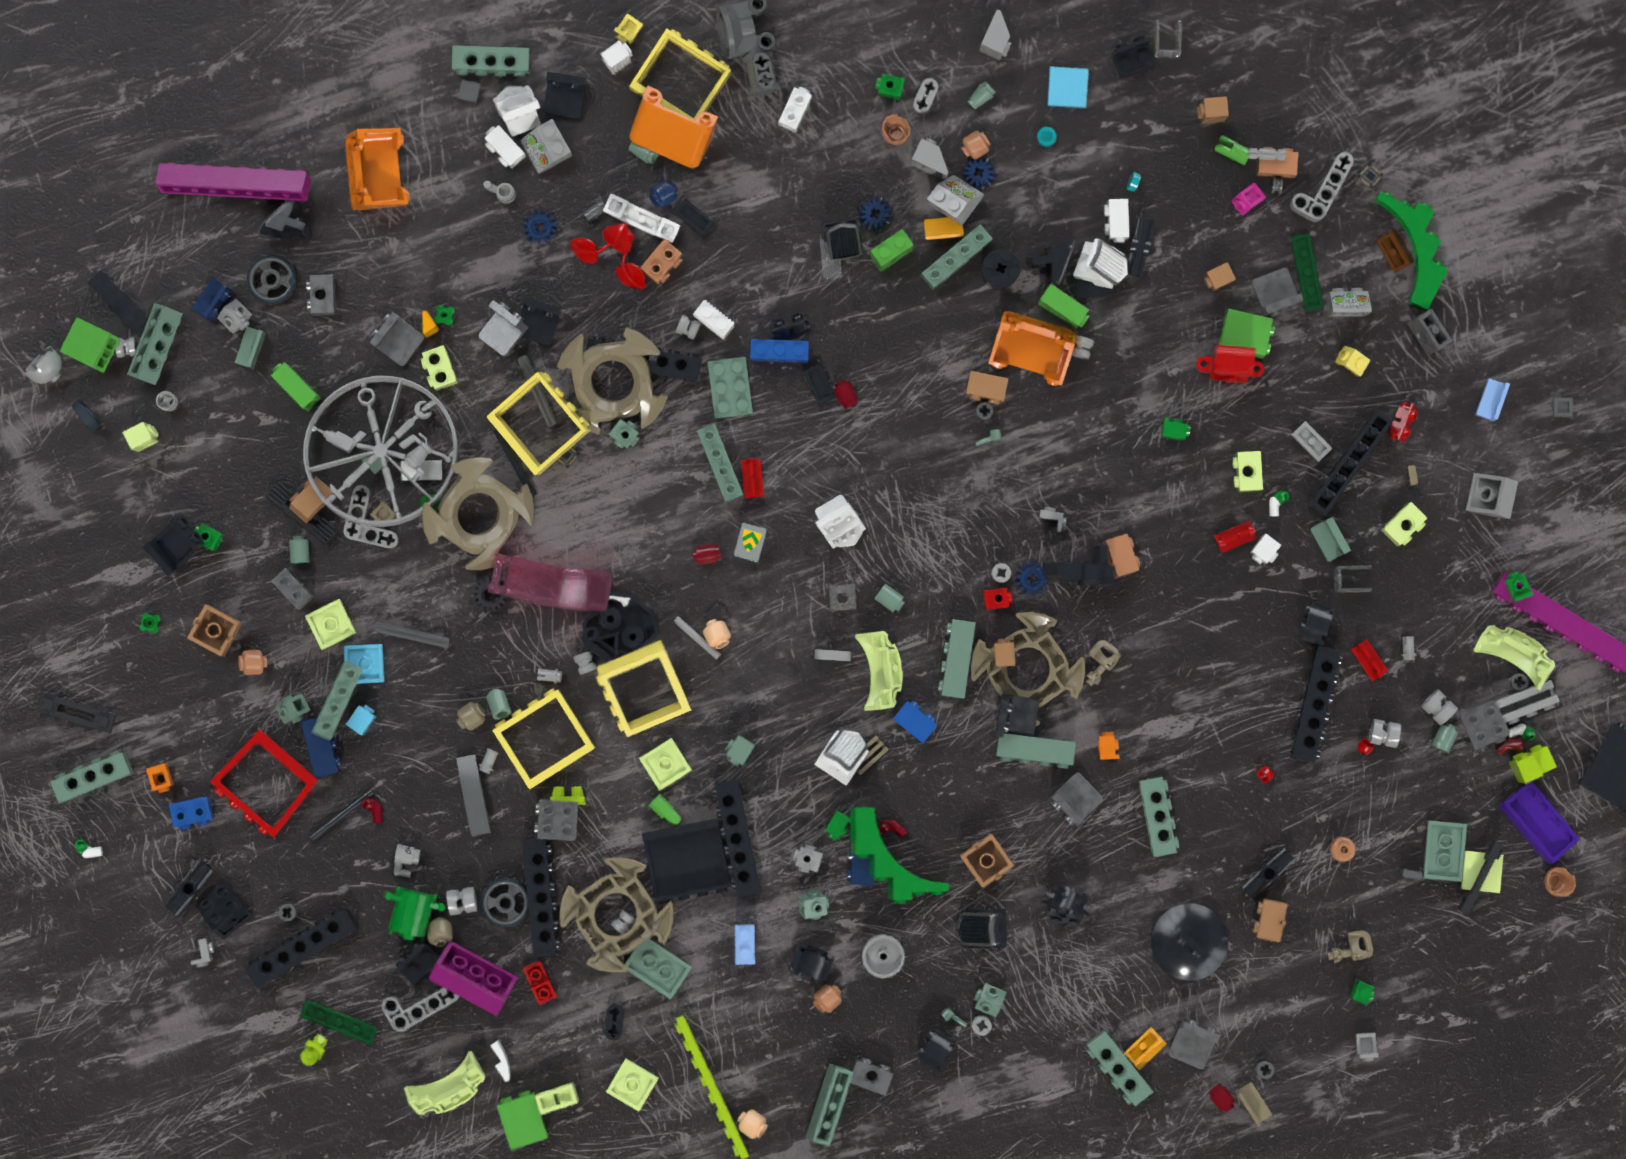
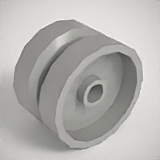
[862,934,905,978]

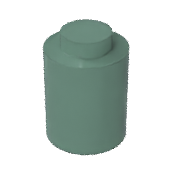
[289,536,310,564]
[875,584,905,612]
[486,689,511,720]
[1431,722,1459,753]

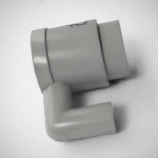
[483,181,516,204]
[394,844,421,878]

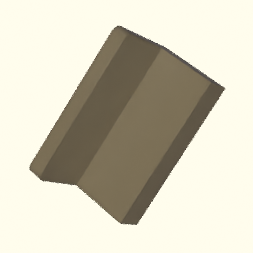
[1235,1082,1272,1127]

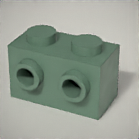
[725,735,755,766]

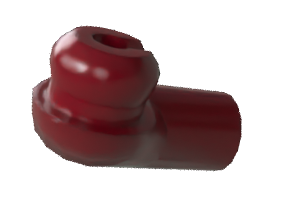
[1495,738,1525,756]
[362,798,382,823]
[878,820,908,838]

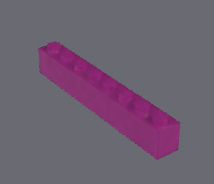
[155,163,311,201]
[1491,572,1626,673]

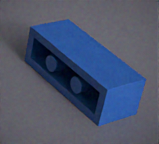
[750,339,809,363]

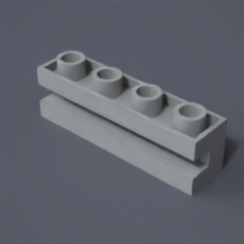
[1495,680,1560,725]

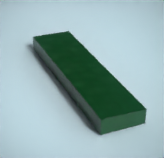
[1290,233,1324,312]
[299,998,379,1045]

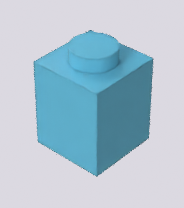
[346,705,377,735]

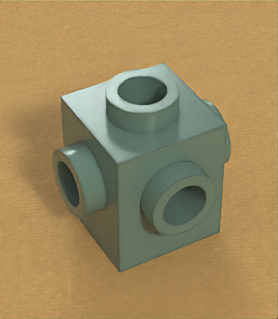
[609,419,639,448]
[276,693,310,724]
[798,890,829,920]
[974,983,1006,1017]

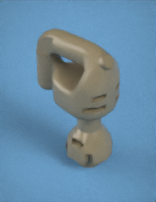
[1086,640,1121,686]
[1328,930,1373,963]

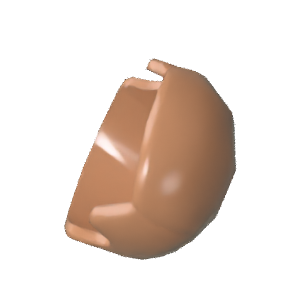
[881,114,910,145]
[1544,867,1576,896]

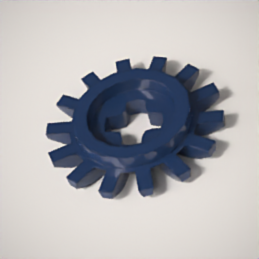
[961,156,996,190]
[858,197,892,231]
[523,210,557,244]
[1015,561,1050,596]

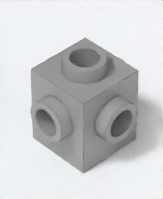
[217,299,252,334]
[793,844,823,873]

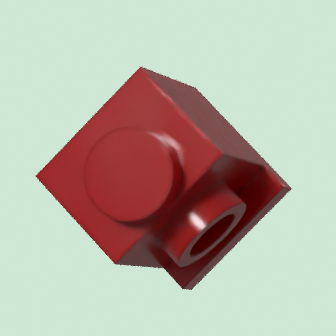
[983,588,1012,610]

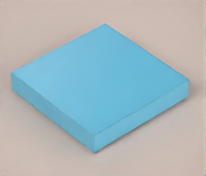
[1048,67,1088,108]
[344,644,385,684]

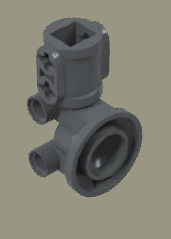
[716,0,781,97]

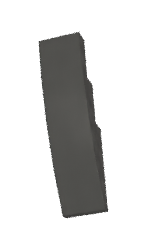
[456,754,491,837]

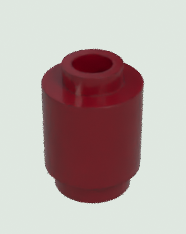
[833,380,858,409]
[692,543,721,565]
[1208,1083,1236,1113]

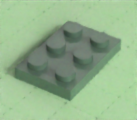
[708,357,753,419]
[1422,820,1467,882]
[625,939,692,999]

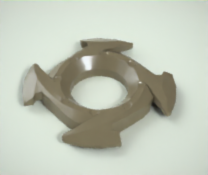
[557,327,668,435]
[422,457,534,570]
[971,612,1085,726]
[560,857,673,973]

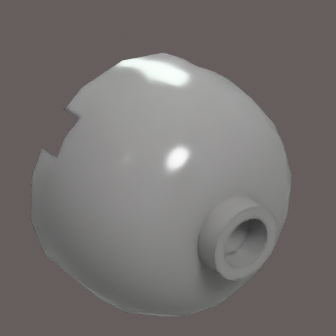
[24,346,62,384]

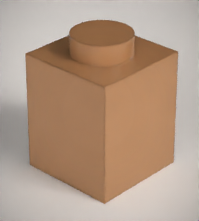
[1204,262,1236,291]
[994,639,1015,667]

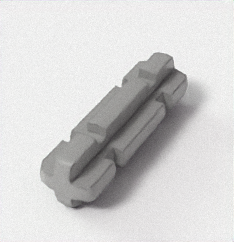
[1248,148,1286,160]

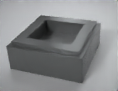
[458,80,481,103]
[1552,398,1573,417]
[1399,868,1422,880]

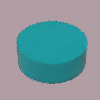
[1037,127,1056,147]
[1127,172,1141,192]

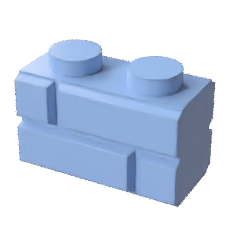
[735,924,755,964]

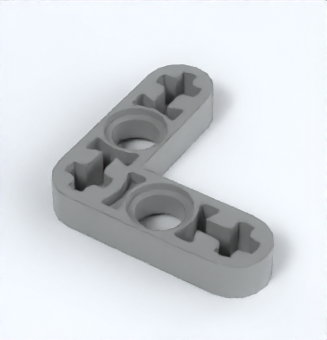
[344,485,399,549]

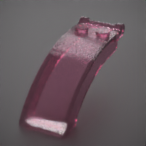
[488,554,613,611]

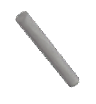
[673,616,721,659]

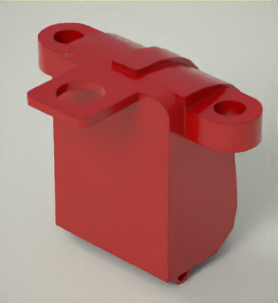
[1196,344,1264,383]

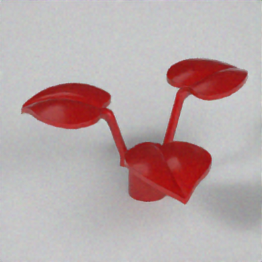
[569,223,646,289]

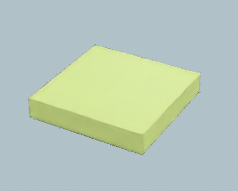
[305,599,357,650]
[639,738,692,791]
[1460,851,1503,893]
[606,1058,659,1111]

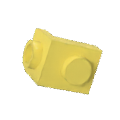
[614,14,643,44]
[1335,346,1370,377]

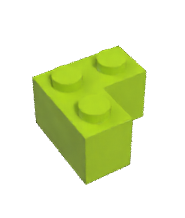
[1509,744,1557,783]

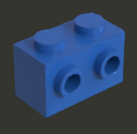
[893,701,937,743]
[169,796,214,830]

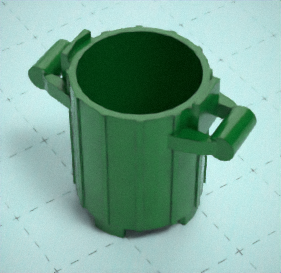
[383,886,445,941]

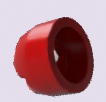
[1357,738,1375,755]
[1257,766,1274,783]

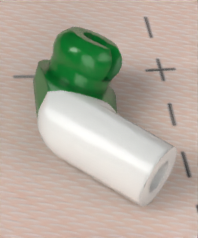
[1269,490,1289,516]
[1508,724,1536,741]
[75,840,103,858]

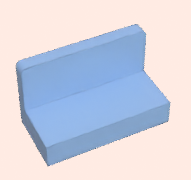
[1475,378,1510,421]

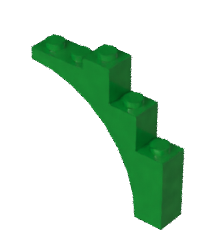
[1374,191,1448,312]
[850,807,949,904]

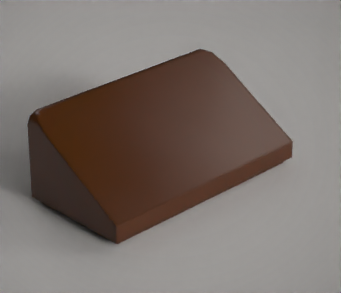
[1376,230,1414,273]

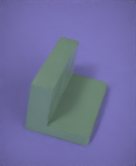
[235,327,266,369]
[1310,517,1351,562]

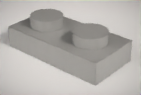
[1291,421,1332,462]

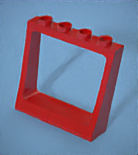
[210,730,318,838]

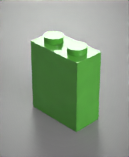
[870,229,913,272]
[1038,284,1089,330]
[1219,309,1275,359]
[60,317,121,373]
[271,362,322,412]
[497,1090,549,1150]

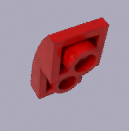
[523,960,557,1005]

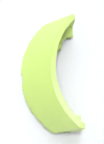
[1473,625,1556,690]
[855,631,903,711]
[404,1051,485,1115]

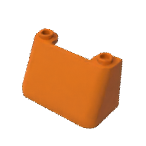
[629,86,718,168]
[345,128,410,210]
[988,311,1077,386]

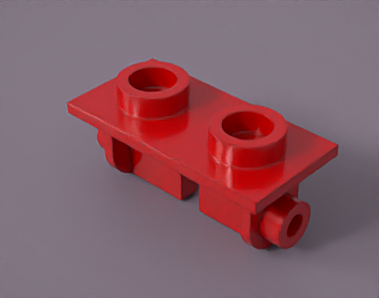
[1389,402,1418,444]
[741,458,764,498]
[1215,521,1257,553]
[1351,639,1388,681]

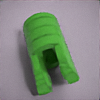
[1215,136,1249,166]
[648,794,681,826]

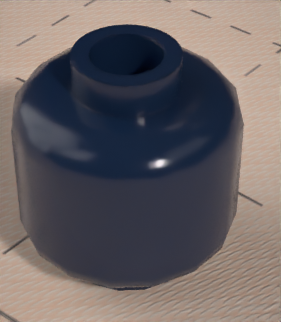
[649,179,678,208]

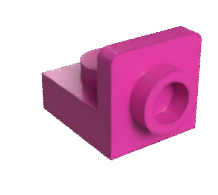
[1232,182,1266,215]

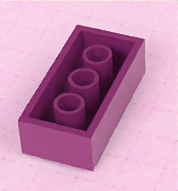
[429,941,518,1016]

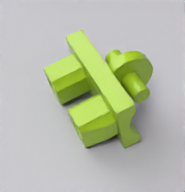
[550,787,586,805]
[301,1034,328,1066]

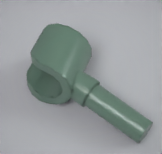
[975,429,1001,446]
[941,1008,967,1027]

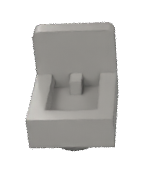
[1039,507,1066,533]
[191,937,214,967]
[1355,1032,1379,1062]

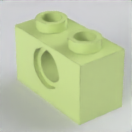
[1233,451,1263,492]
[1381,502,1427,546]

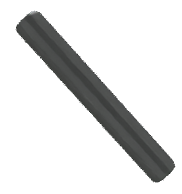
[518,355,557,427]
[374,622,450,648]

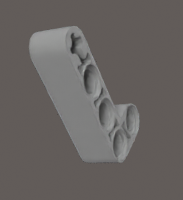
[1290,152,1353,222]
[382,988,460,1031]

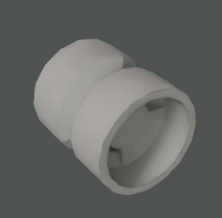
[1421,689,1458,725]
[1369,719,1401,748]
[446,887,478,915]

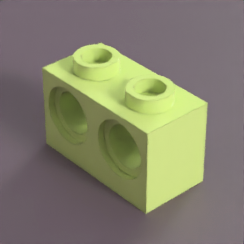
[420,345,458,391]
[123,422,159,452]
[535,1082,579,1115]

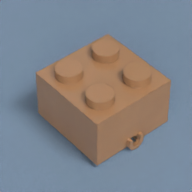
[187,604,243,657]
[959,833,1014,888]
[1253,898,1287,942]

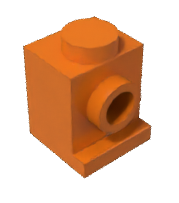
[1097,732,1120,760]
[146,763,174,793]

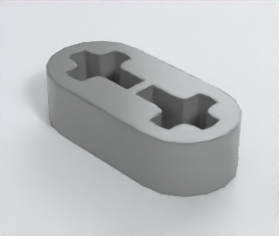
[913,78,938,114]
[814,649,851,661]

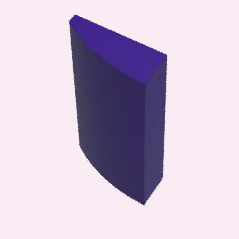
[1499,781,1580,865]

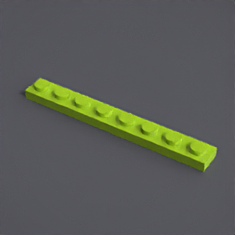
[675,1014,749,1159]

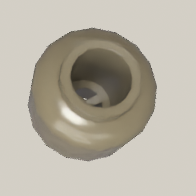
[456,702,486,731]
[427,917,453,947]

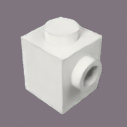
[1250,534,1281,564]

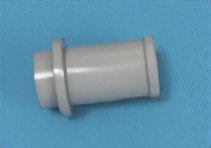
[1401,637,1416,660]
[537,668,562,684]
[479,748,499,774]

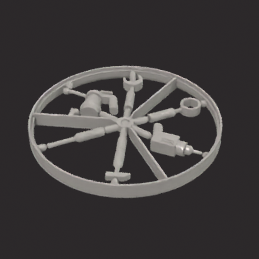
[303,376,458,527]

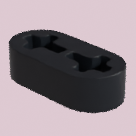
[605,1003,624,1040]

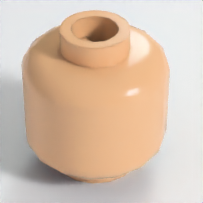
[703,619,731,649]
[738,1110,767,1139]

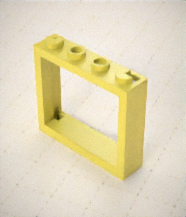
[629,29,731,120]
[487,372,591,475]
[596,640,691,737]
[493,689,595,789]

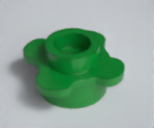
[434,305,455,326]
[140,613,161,633]

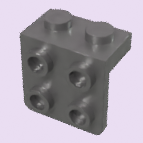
[1252,268,1303,317]
[478,300,529,356]
[370,312,424,366]
[1460,701,1511,752]
[1050,773,1103,826]
[534,799,578,841]
[1169,1019,1220,1069]

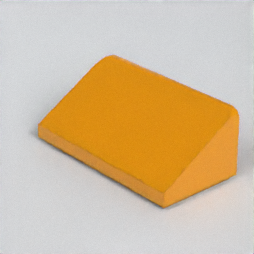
[924,217,964,240]
[423,311,439,338]
[1123,1027,1167,1070]

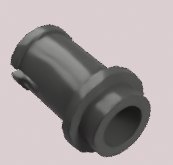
[583,199,606,222]

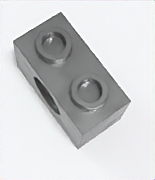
[307,274,336,315]
[1407,309,1452,355]
[271,568,314,610]
[850,1057,893,1096]

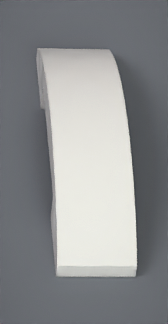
[603,194,680,243]

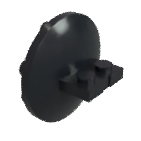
[1151,903,1228,981]

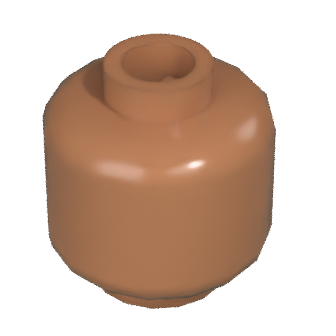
[961,131,991,159]
[238,650,267,675]
[1329,837,1356,862]
[813,984,842,1013]

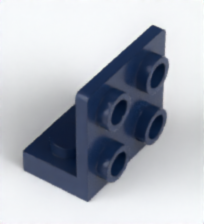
[192,277,233,322]

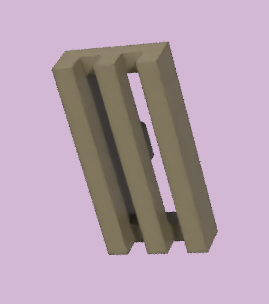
[857,736,889,775]

